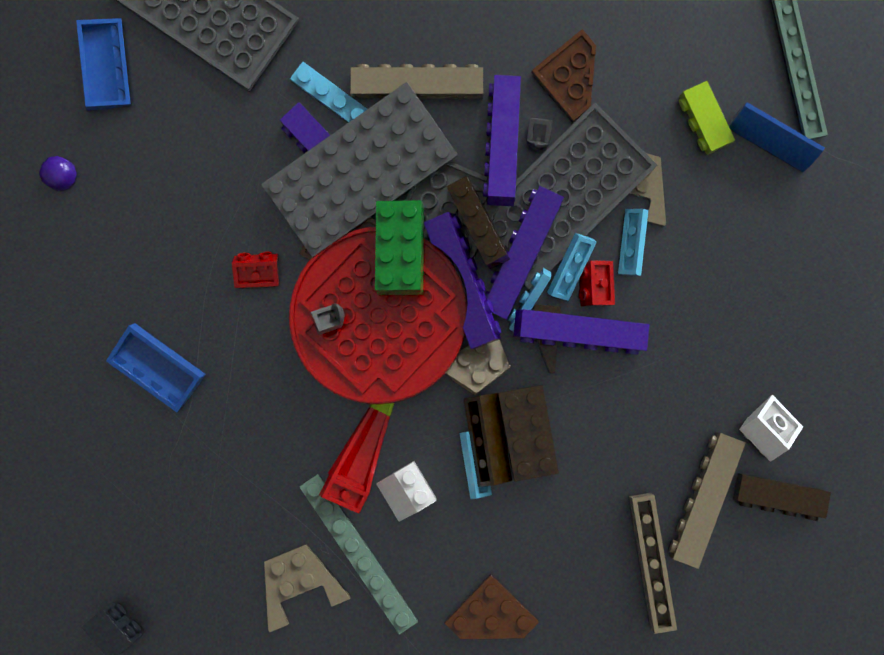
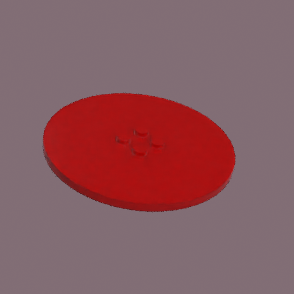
[289,227,467,404]

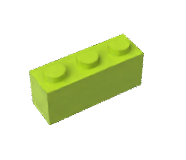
[679,81,735,155]

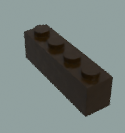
[446,176,510,269]
[464,393,512,487]
[733,473,831,521]

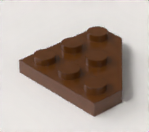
[531,29,596,122]
[444,574,539,639]

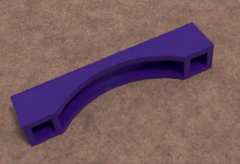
[424,212,501,349]

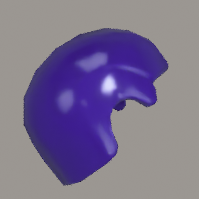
[39,156,77,191]

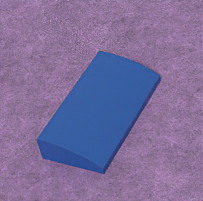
[76,18,131,111]
[729,102,825,172]
[106,323,206,412]

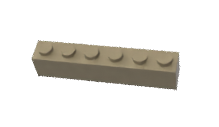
[350,64,483,99]
[668,432,746,569]
[628,493,677,634]

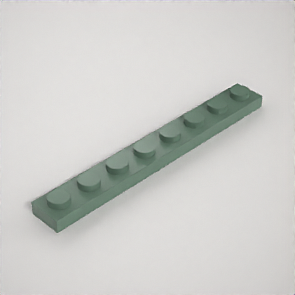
[772,0,828,140]
[300,474,418,635]

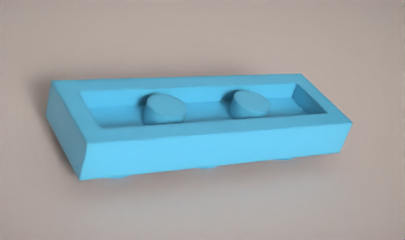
[618,209,649,276]
[547,233,597,301]
[508,268,551,332]
[459,431,492,499]

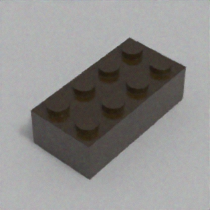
[498,385,559,482]

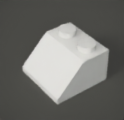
[739,395,803,462]
[376,461,437,522]

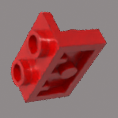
[232,251,279,288]
[579,261,615,306]

